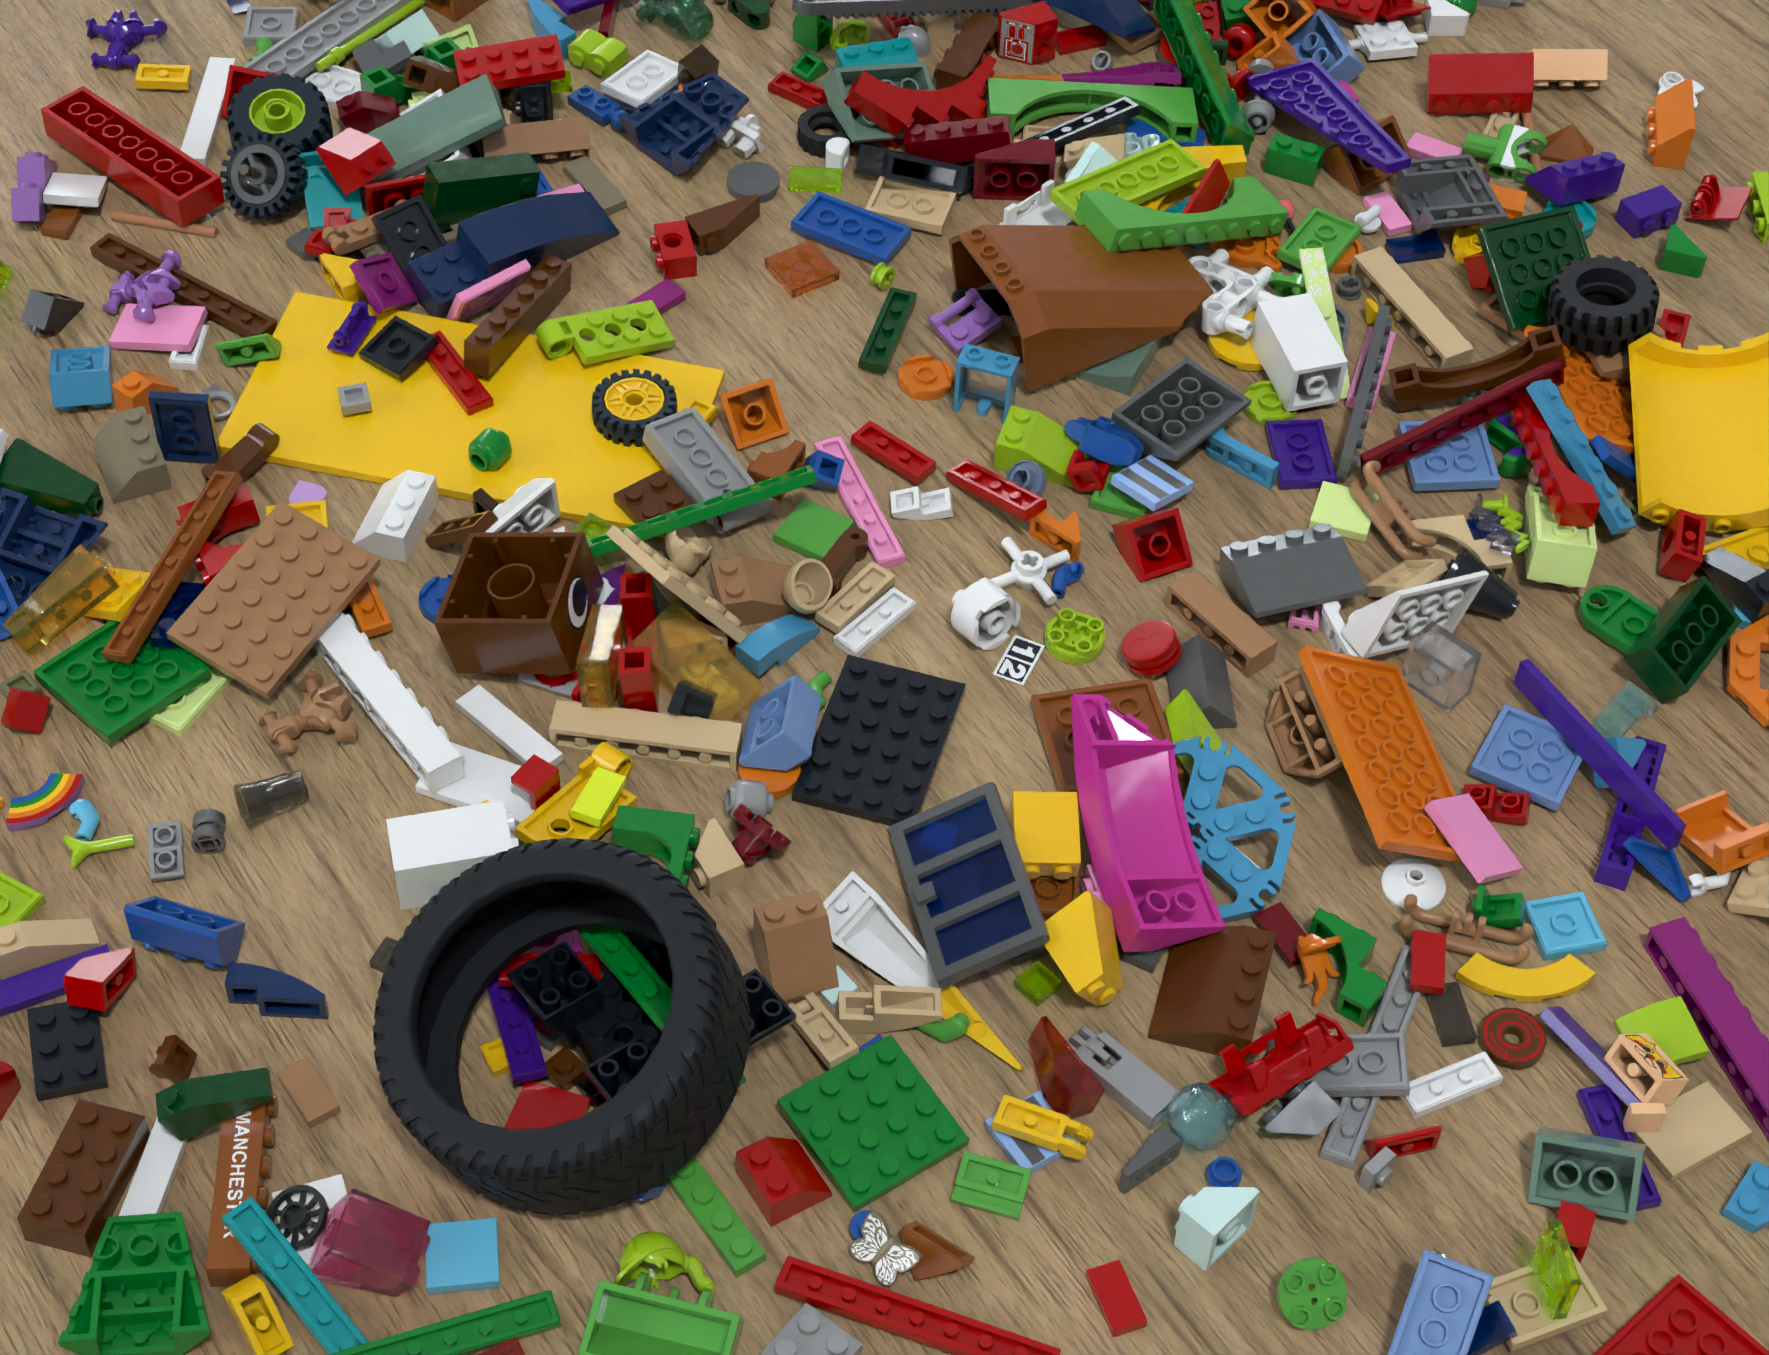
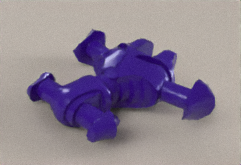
[85,10,167,69]

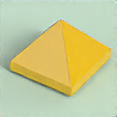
[1365,298,1395,327]

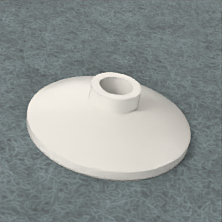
[1381,858,1446,911]

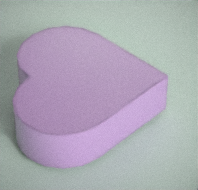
[289,480,328,503]

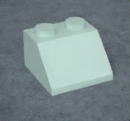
[375,9,439,57]
[1173,1187,1260,1272]

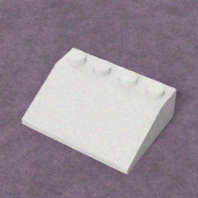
[1342,570,1489,658]

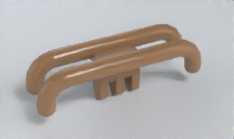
[1350,460,1437,560]
[1400,894,1534,965]

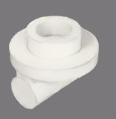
[1354,205,1381,233]

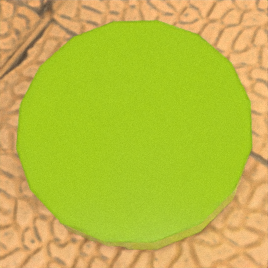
[1243,381,1297,426]

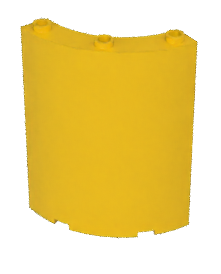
[1628,332,1769,534]

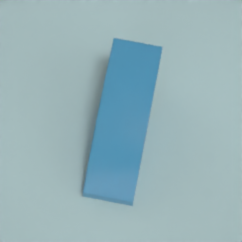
[528,0,576,61]
[735,613,820,677]

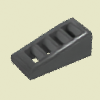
[1118,1125,1183,1194]

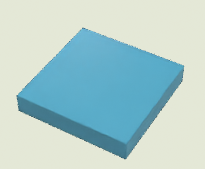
[1524,891,1607,961]
[425,1218,500,1294]

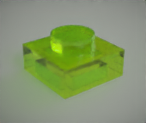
[572,513,612,540]
[1014,960,1062,1007]

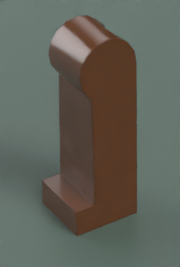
[201,423,280,484]
[821,527,868,601]

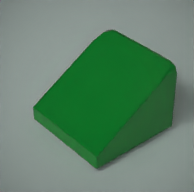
[790,50,829,83]

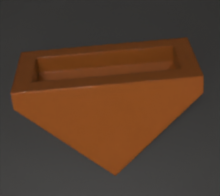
[1539,124,1594,163]
[900,1221,975,1282]

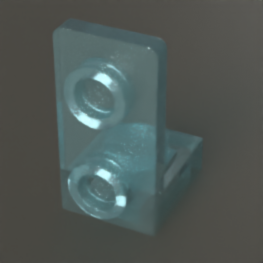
[1591,681,1658,739]

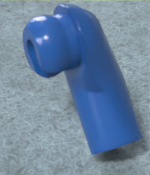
[1051,561,1084,599]

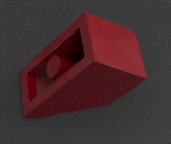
[336,91,401,134]

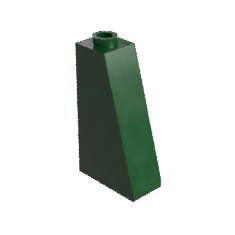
[0,438,104,519]

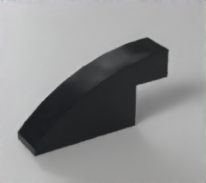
[854,143,968,194]

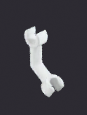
[1688,871,1731,897]

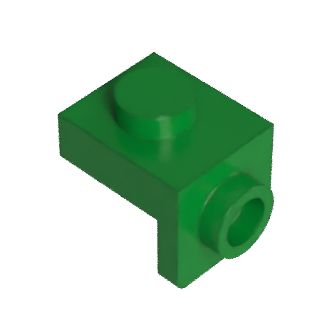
[1472,885,1525,928]

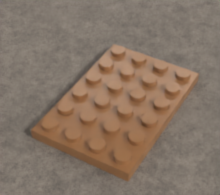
[166,501,381,699]

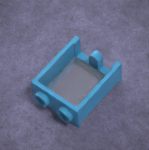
[953,343,1020,424]

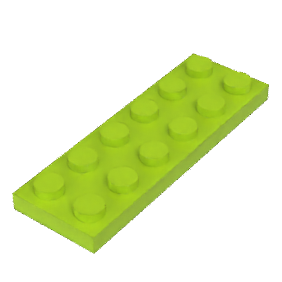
[1048,138,1206,226]

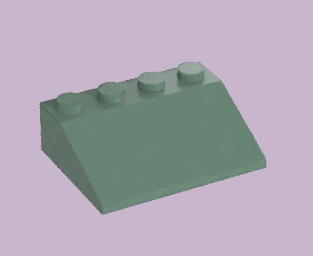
[822,62,934,143]

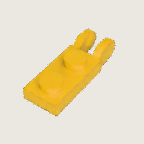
[991,1095,1094,1160]

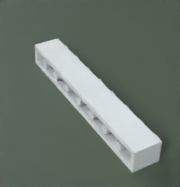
[313,612,466,794]

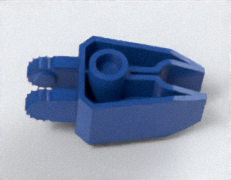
[1064,416,1144,466]

